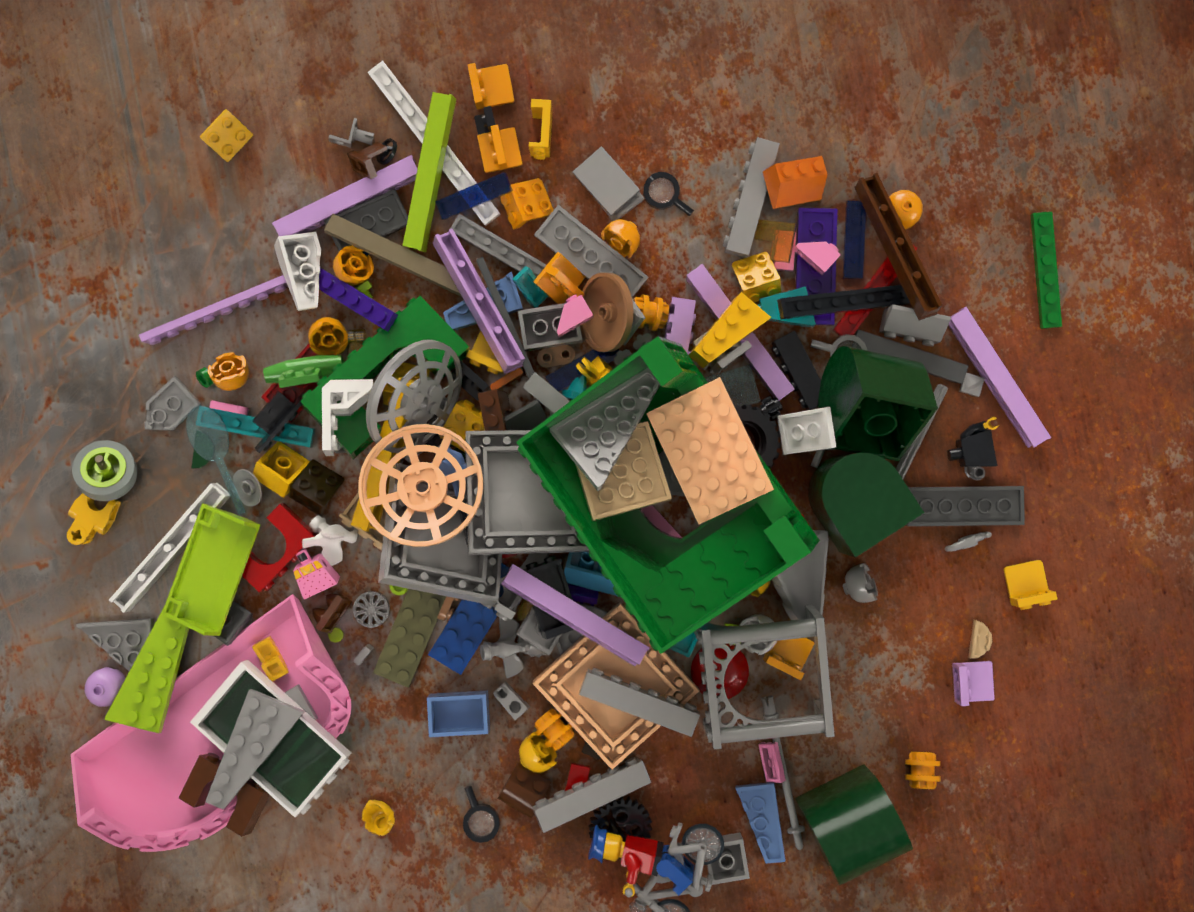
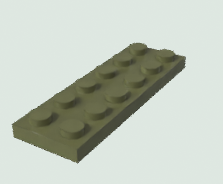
[373,589,446,688]

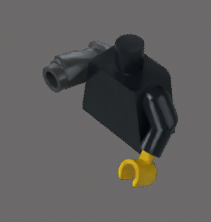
[947,417,999,480]

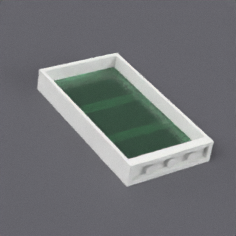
[190,660,352,817]

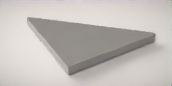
[76,618,154,671]

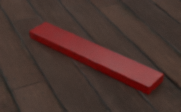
[832,245,918,342]

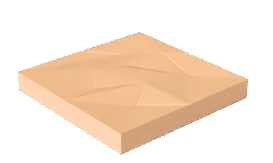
[533,602,700,770]

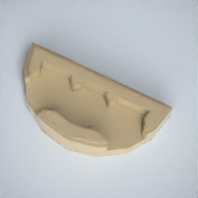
[968,620,992,659]

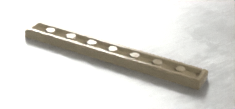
[324,214,462,297]

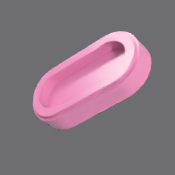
[209,400,249,415]

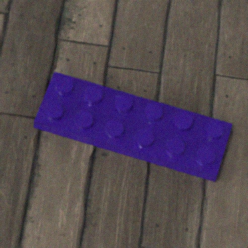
[795,208,838,325]

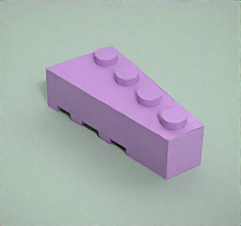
[664,297,696,355]

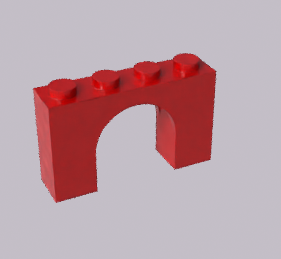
[242,503,317,593]

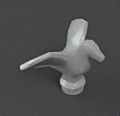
[480,617,530,678]

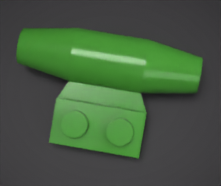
[263,355,344,388]

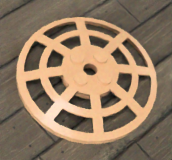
[358,424,483,547]

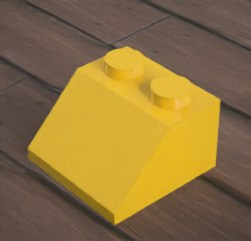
[252,441,310,498]

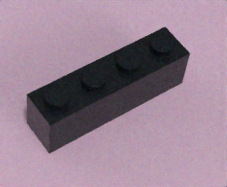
[771,331,821,411]

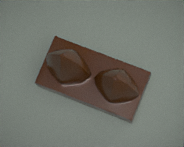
[312,594,352,634]

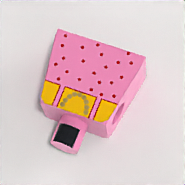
[293,549,340,599]

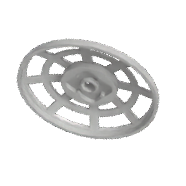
[366,340,462,453]

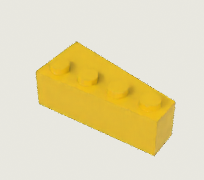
[689,292,771,368]

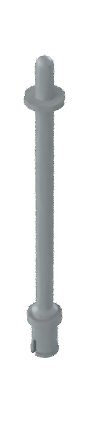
[761,695,805,850]

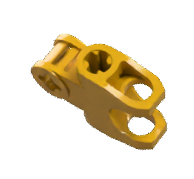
[67,493,121,545]

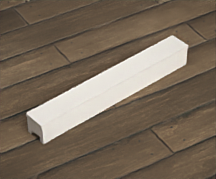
[109,482,231,613]

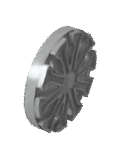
[353,591,390,628]

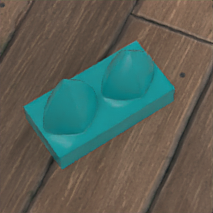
[561,375,587,400]

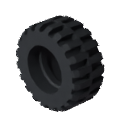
[735,404,781,469]

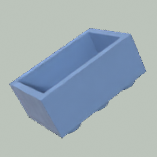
[427,690,490,737]

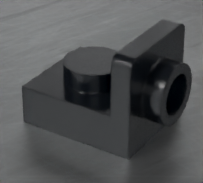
[474,106,496,135]

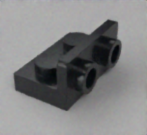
[451,359,490,401]

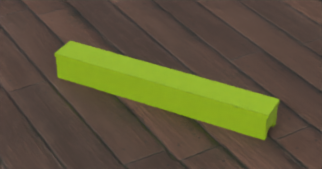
[403,92,456,252]

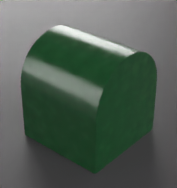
[818,346,938,461]
[808,453,924,557]
[795,764,913,886]

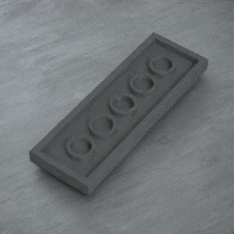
[906,486,1025,526]

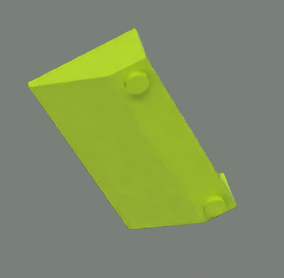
[162,503,260,636]

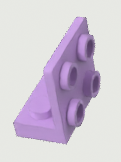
[952,661,995,706]

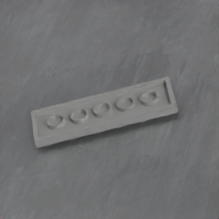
[534,205,649,298]

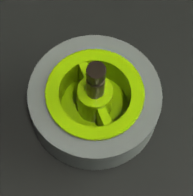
[72,440,137,501]

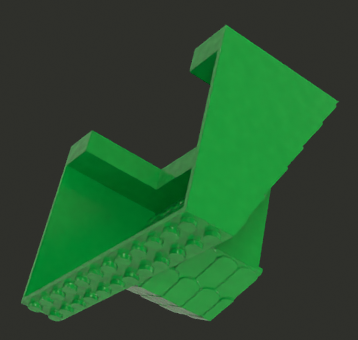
[516,336,820,654]

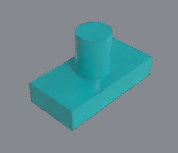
[512,266,548,308]

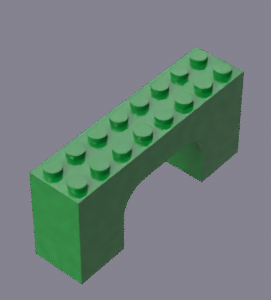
[300,296,469,460]

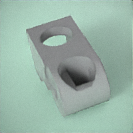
[493,682,531,720]

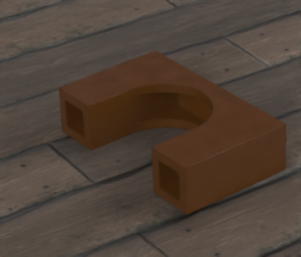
[478,389,511,431]
[179,753,270,837]

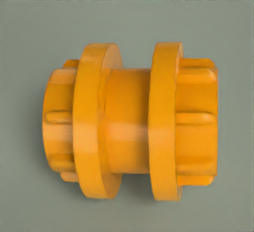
[633,294,669,331]
[534,708,575,751]
[905,752,941,789]

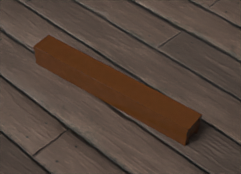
[854,173,943,321]

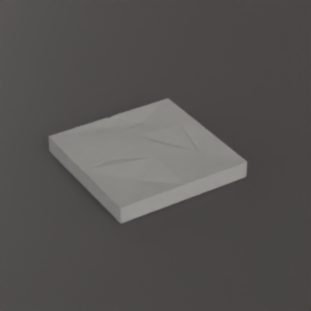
[465,430,590,555]
[378,463,502,605]

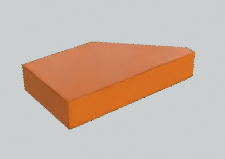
[489,368,524,390]

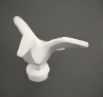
[302,515,358,566]

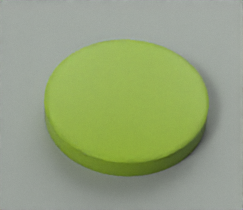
[328,627,344,643]

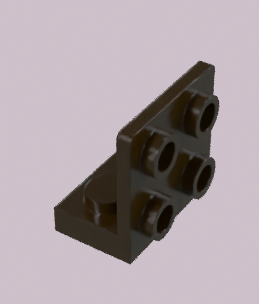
[289,459,345,517]

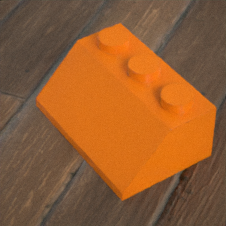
[762,156,828,209]

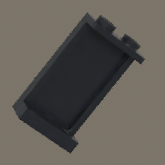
[523,555,574,639]

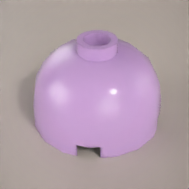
[84,667,126,707]

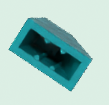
[758,287,816,328]

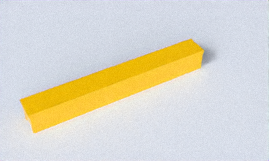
[351,377,414,532]

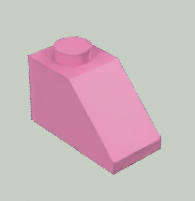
[793,242,841,275]
[557,295,593,337]

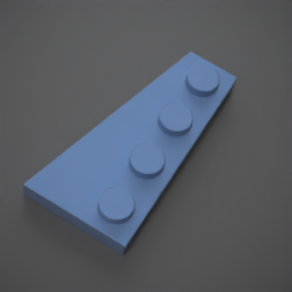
[443,272,523,331]
[735,782,786,864]

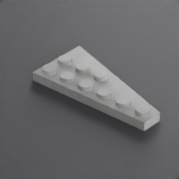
[205,689,306,810]

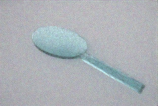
[186,406,246,515]

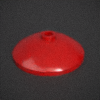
[691,644,749,699]

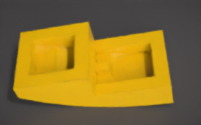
[252,636,289,682]

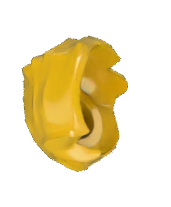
[362,800,395,836]

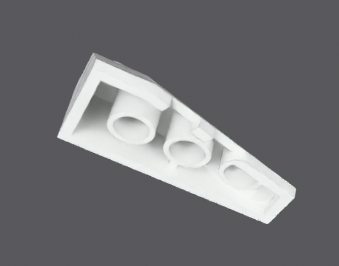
[274,232,321,311]

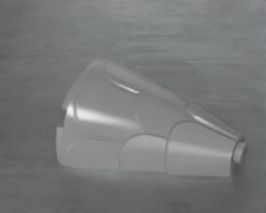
[772,530,829,620]

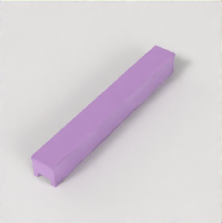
[272,155,418,236]
[433,229,525,374]
[686,264,794,400]
[948,307,1051,448]
[501,564,650,666]

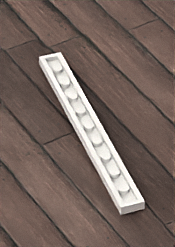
[368,60,501,226]

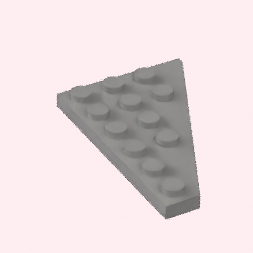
[550,368,660,491]

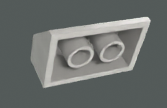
[879,305,951,346]

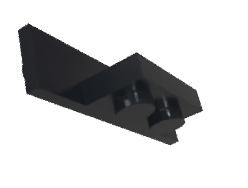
[252,389,308,453]

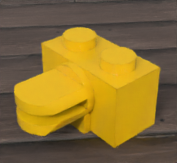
[576,356,613,387]

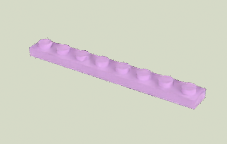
[139,275,288,345]

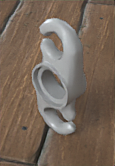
[945,532,992,552]

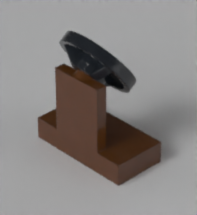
[347,138,397,179]

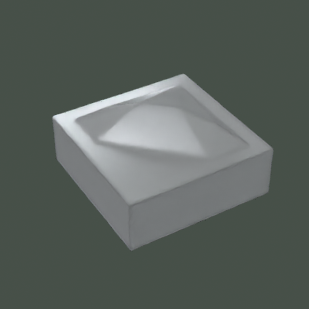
[959,373,985,397]

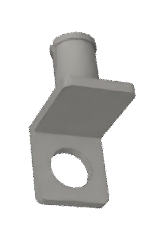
[329,118,374,148]

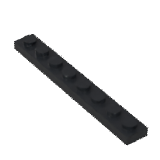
[777,285,911,319]

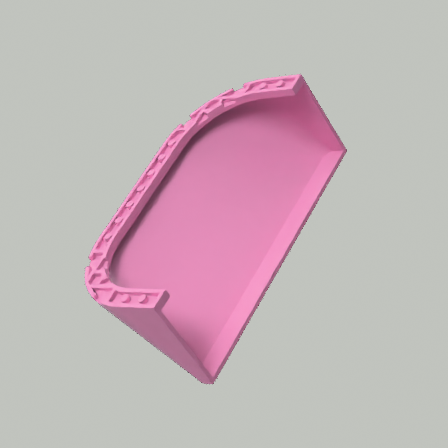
[71,594,351,852]

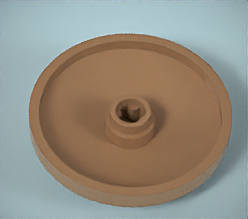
[580,273,633,352]

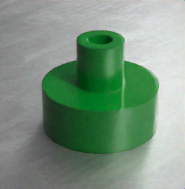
[196,367,214,388]

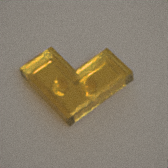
[754,220,797,263]

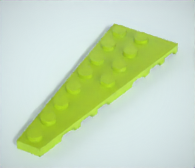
[105,607,189,733]

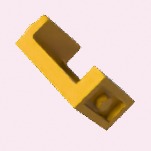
[529,99,553,160]

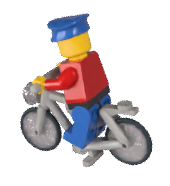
[588,822,724,912]

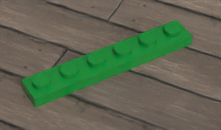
[1031,212,1062,329]

